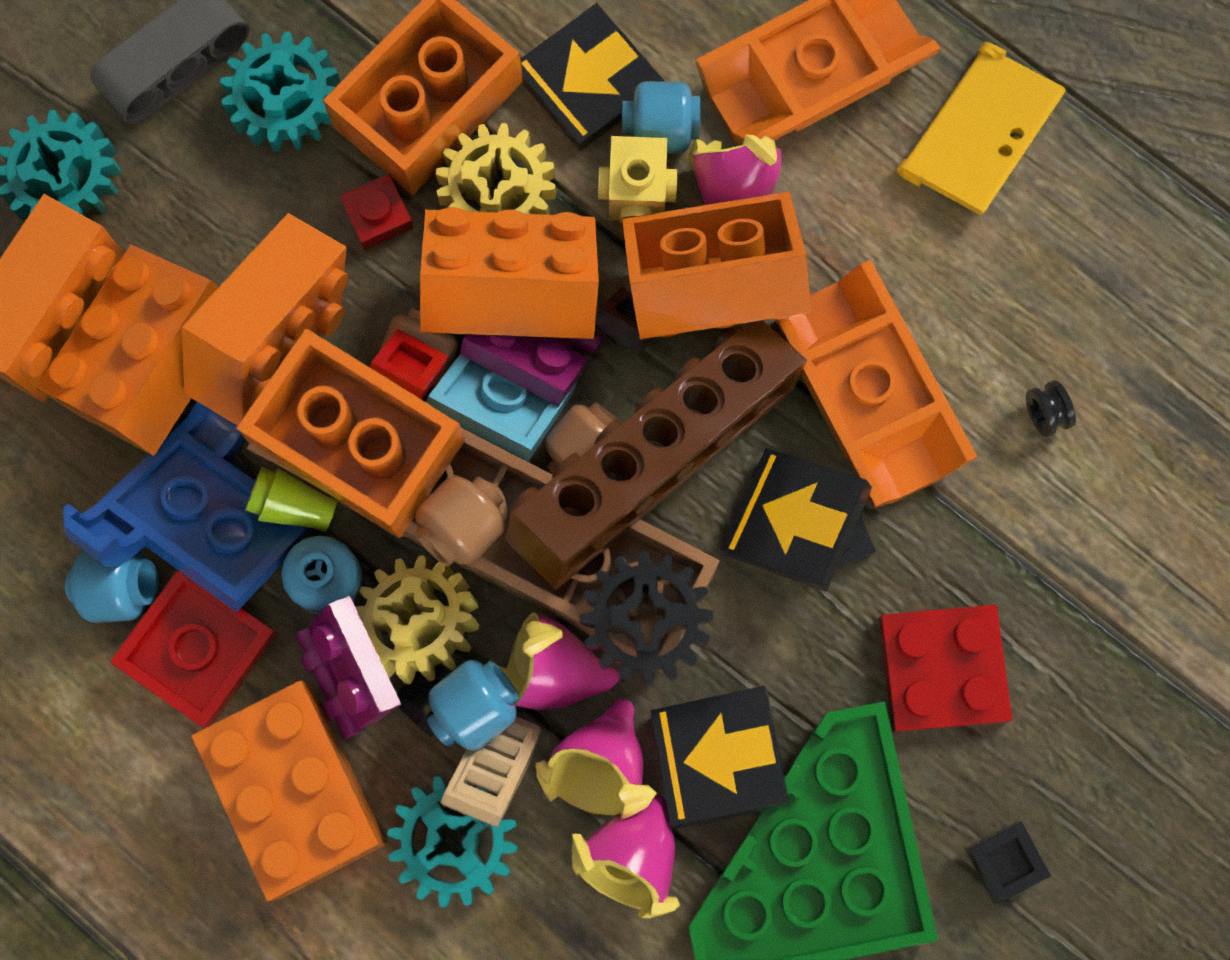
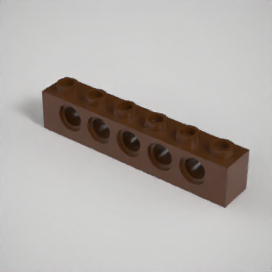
[505,320,807,590]

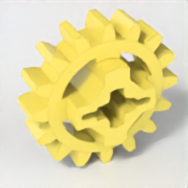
[436,123,556,215]
[355,555,479,684]

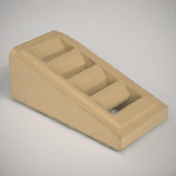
[441,717,541,827]

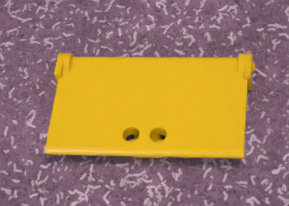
[896,42,1066,215]

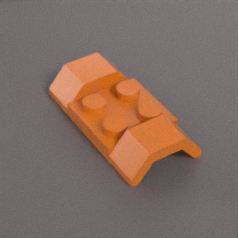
[696,0,940,146]
[774,259,978,508]

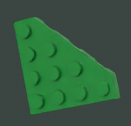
[688,701,938,960]

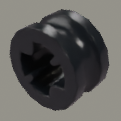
[1025,380,1076,437]

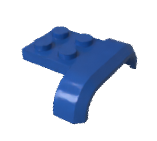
[63,401,312,612]

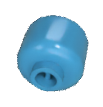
[622,81,700,154]
[281,535,363,615]
[65,551,159,623]
[427,660,519,751]

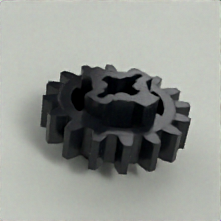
[580,551,713,686]

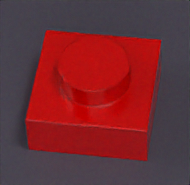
[339,174,414,250]
[370,329,448,400]

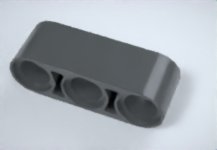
[90,0,249,123]

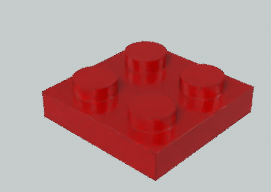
[110,570,278,729]
[878,605,1013,732]

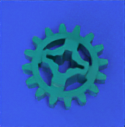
[220,31,341,152]
[0,110,121,221]
[387,776,519,908]

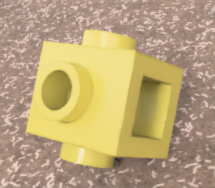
[598,136,677,224]

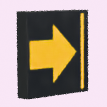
[520,3,664,151]
[720,448,872,592]
[650,686,791,829]

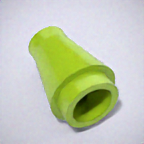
[245,466,337,532]

